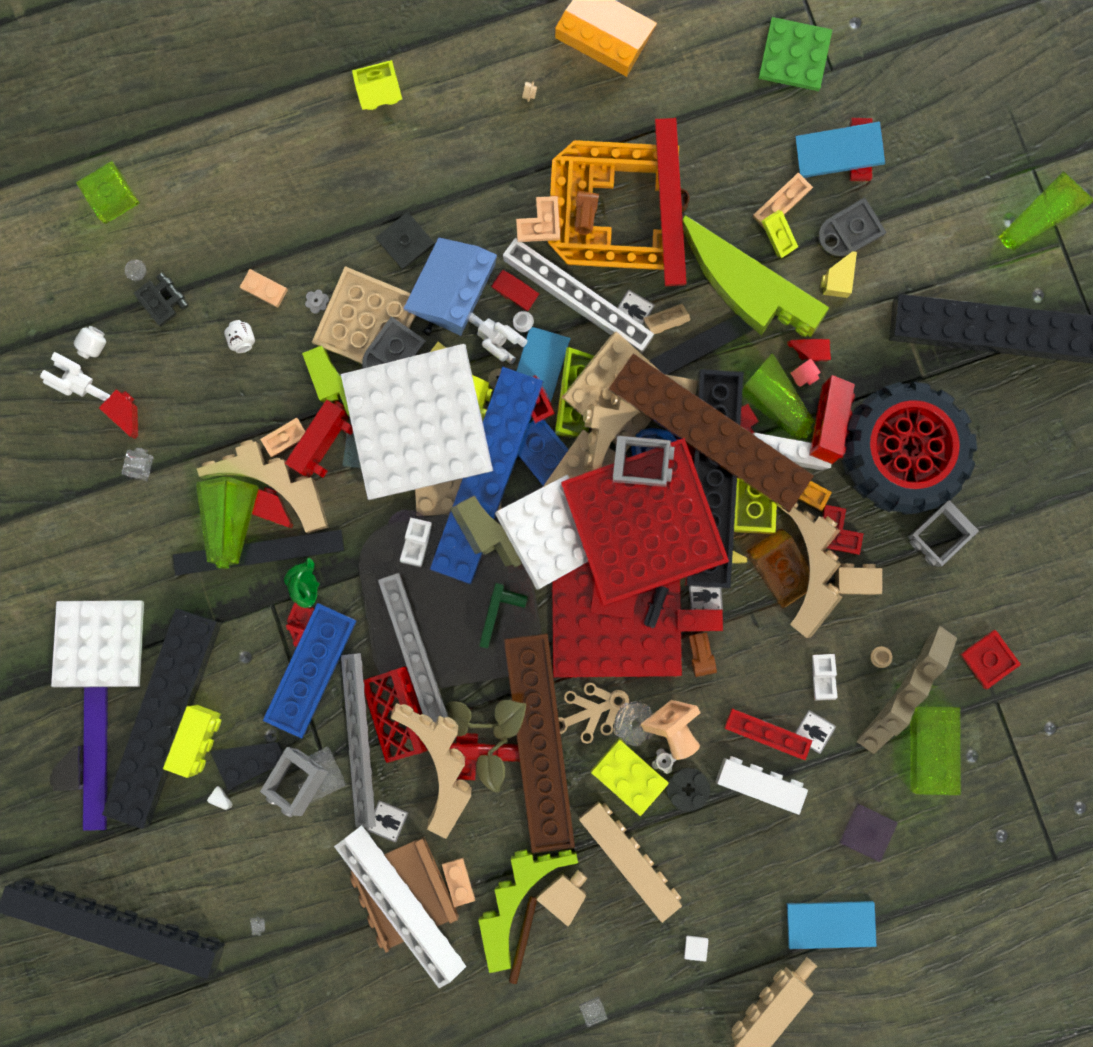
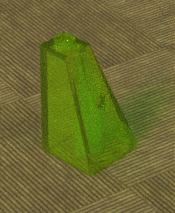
[998,171,1093,251]
[742,353,814,441]
[196,477,258,568]

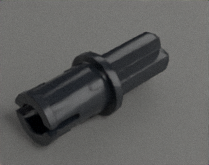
[643,586,669,628]

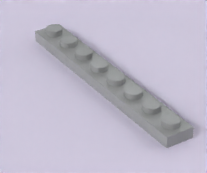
[378,573,448,722]
[341,653,376,828]

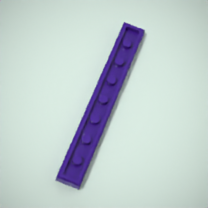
[83,687,108,830]

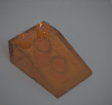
[746,528,810,609]

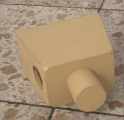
[536,870,588,926]

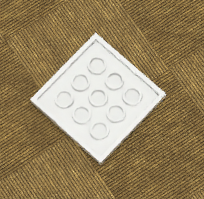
[495,475,588,590]
[51,601,144,687]

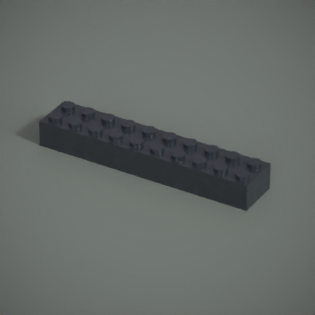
[889,294,1093,364]
[684,369,744,589]
[102,608,222,829]
[0,878,225,979]

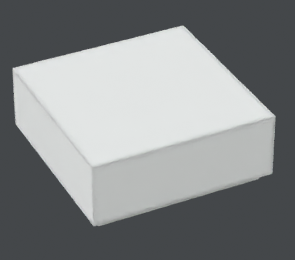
[684,936,708,961]

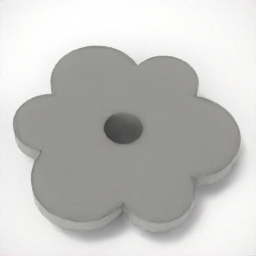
[305,290,329,314]

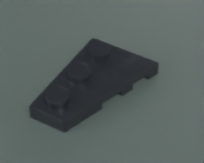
[210,742,283,790]

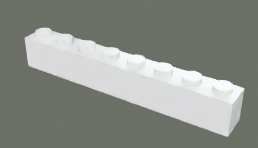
[503,238,654,354]
[334,825,466,988]

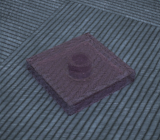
[839,803,898,862]

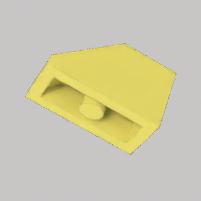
[820,252,857,298]

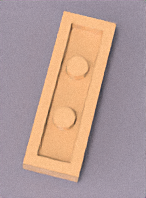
[753,173,813,228]

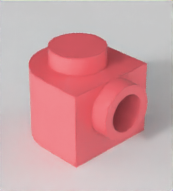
[790,359,821,387]

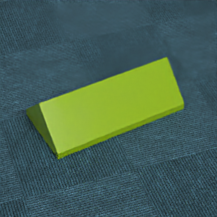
[555,347,594,438]

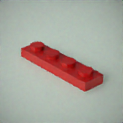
[724,708,813,760]

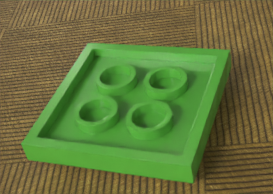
[758,17,832,91]

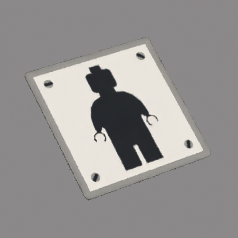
[617,290,655,326]
[689,586,723,610]
[795,710,836,754]
[367,800,408,842]

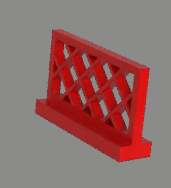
[363,666,428,763]

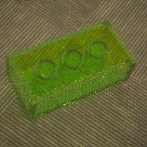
[911,706,961,795]

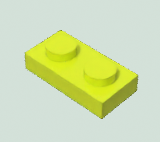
[761,210,798,258]

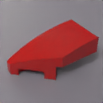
[787,339,831,362]
[286,602,315,647]

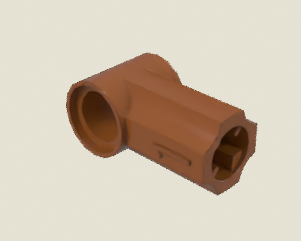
[574,191,599,235]
[689,633,717,677]

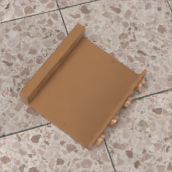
[350,837,459,953]

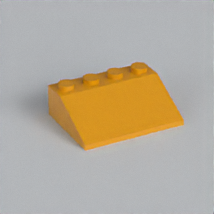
[555,0,657,77]

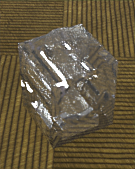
[121,447,153,481]

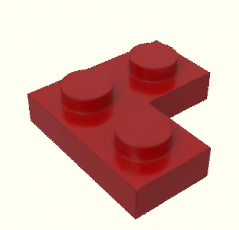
[822,505,864,555]

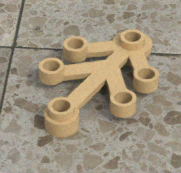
[558,683,629,744]

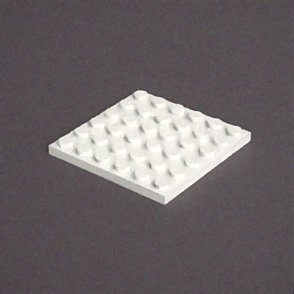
[341,344,493,500]

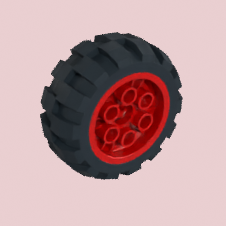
[842,382,977,514]

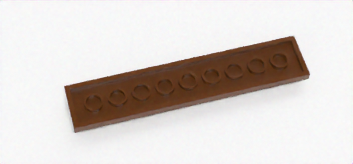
[608,353,814,512]
[504,633,575,853]

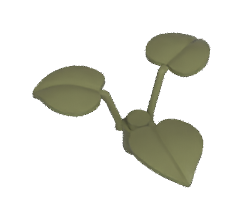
[445,700,526,792]

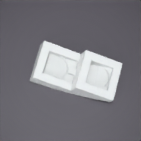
[400,518,432,567]
[812,654,837,701]

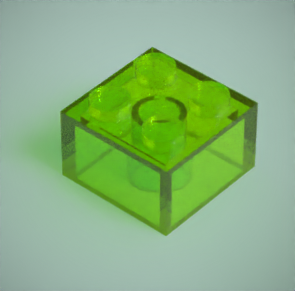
[76,161,140,224]

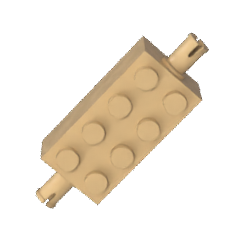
[731,957,818,1047]

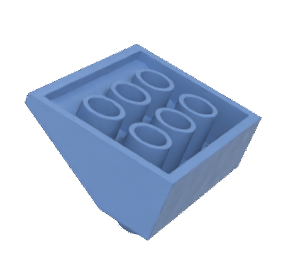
[403,238,497,336]

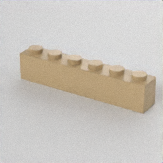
[579,801,682,923]

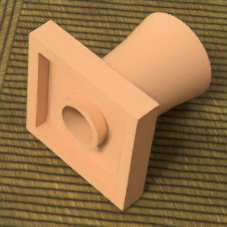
[641,700,700,760]

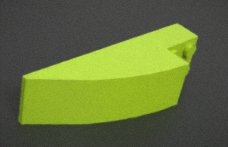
[683,215,829,338]

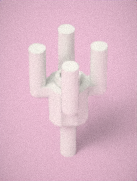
[469,313,528,364]
[40,352,110,402]

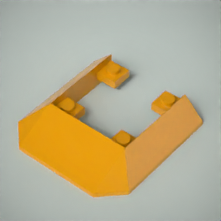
[548,140,679,270]

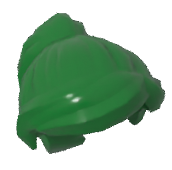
[284,557,320,608]

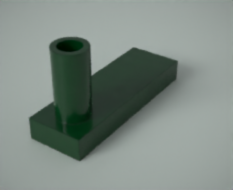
[479,583,528,649]

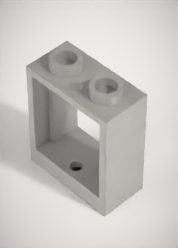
[613,436,675,487]
[907,501,979,567]
[260,747,328,817]

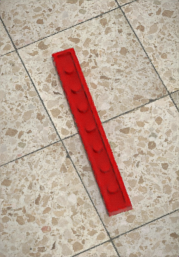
[655,118,686,286]

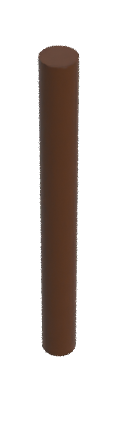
[509,896,537,984]

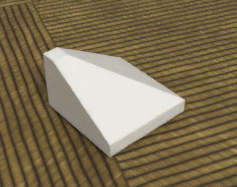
[207,786,233,810]

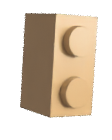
[835,564,882,595]

